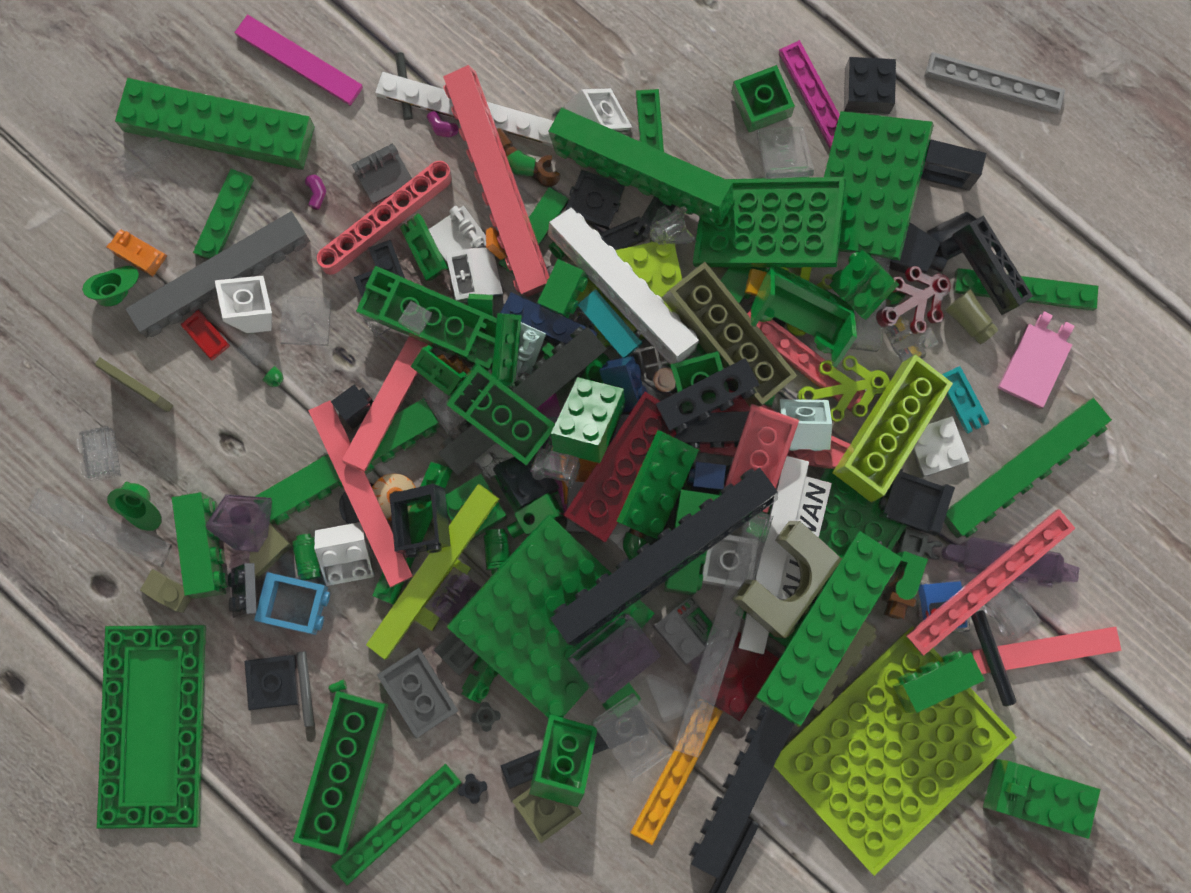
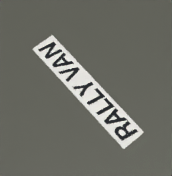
[777,476,832,624]

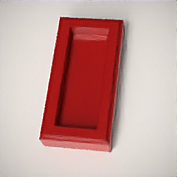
[180,309,230,361]

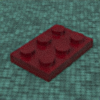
[697,631,779,722]

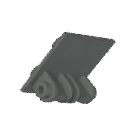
[351,143,412,204]

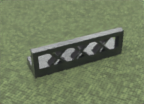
[952,215,1033,316]

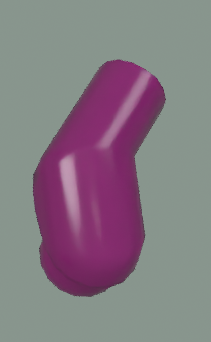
[426,111,459,137]
[305,174,326,210]

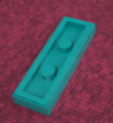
[578,289,643,358]

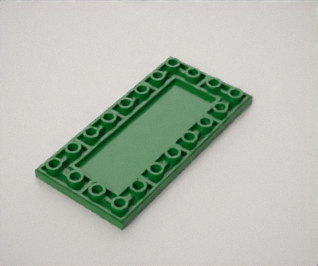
[96,625,206,829]

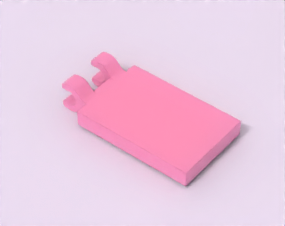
[998,311,1074,409]

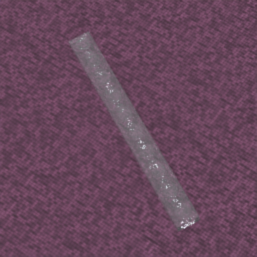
[673,512,774,758]

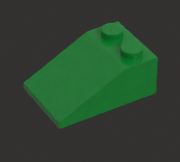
[529,714,598,807]

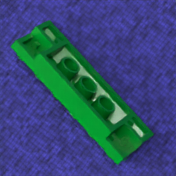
[356,266,497,371]

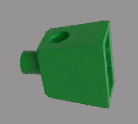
[507,494,565,539]

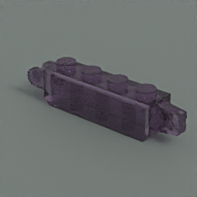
[941,537,1080,588]

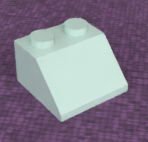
[780,399,832,451]

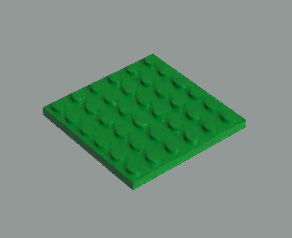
[446,515,655,718]

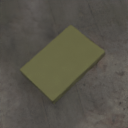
[95,357,173,412]

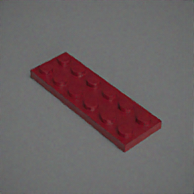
[563,392,676,543]

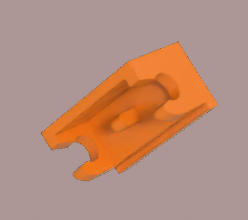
[106,229,167,277]

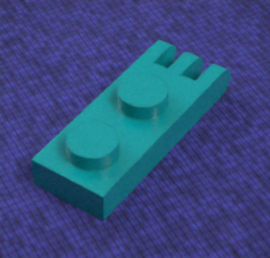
[942,366,989,434]

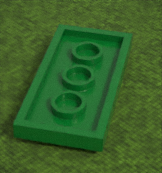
[617,430,699,540]

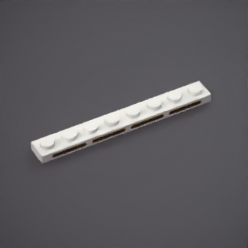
[375,72,554,147]

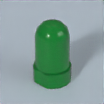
[328,679,347,693]

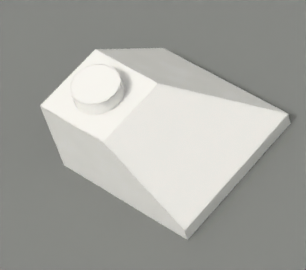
[565,88,632,131]
[215,276,272,333]

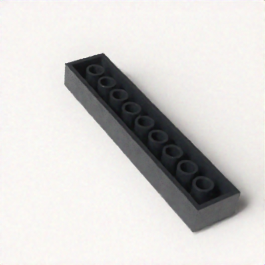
[550,468,778,647]

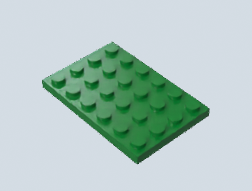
[824,111,934,260]
[693,177,846,267]

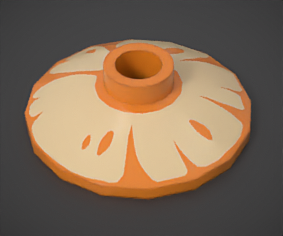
[372,473,416,521]

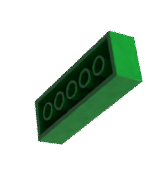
[292,691,389,855]

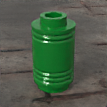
[484,529,510,575]
[292,534,322,580]

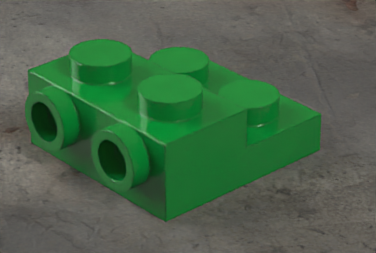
[829,250,899,320]

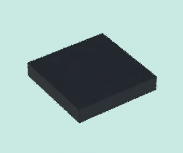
[244,655,299,710]

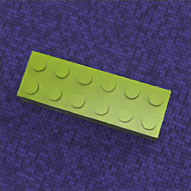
[832,354,953,502]

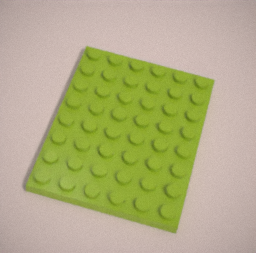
[774,626,1017,876]

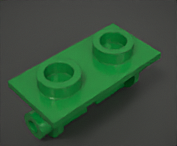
[461,656,498,704]

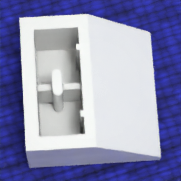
[446,248,503,303]
[315,522,374,586]

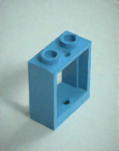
[254,572,330,635]

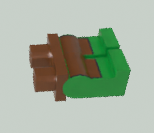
[882,551,928,620]

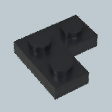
[354,240,405,298]

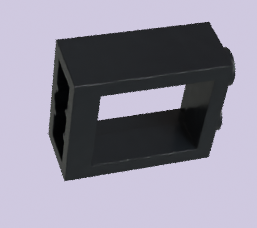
[921,139,987,191]
[389,484,451,558]

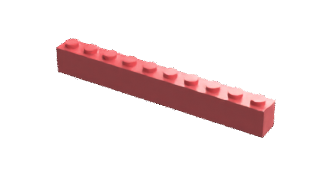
[443,65,550,297]

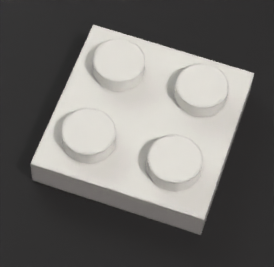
[912,416,969,478]

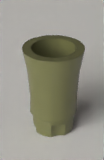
[944,289,998,345]

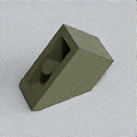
[249,523,293,580]
[140,569,192,613]

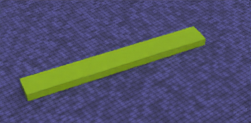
[366,484,499,660]

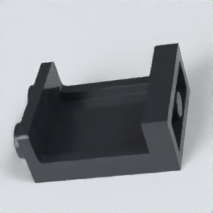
[878,469,955,536]

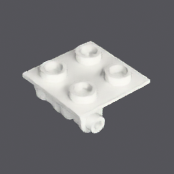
[429,206,486,261]

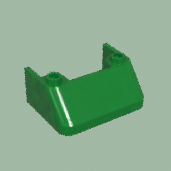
[751,266,857,367]

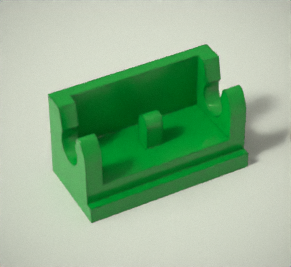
[410,345,467,396]

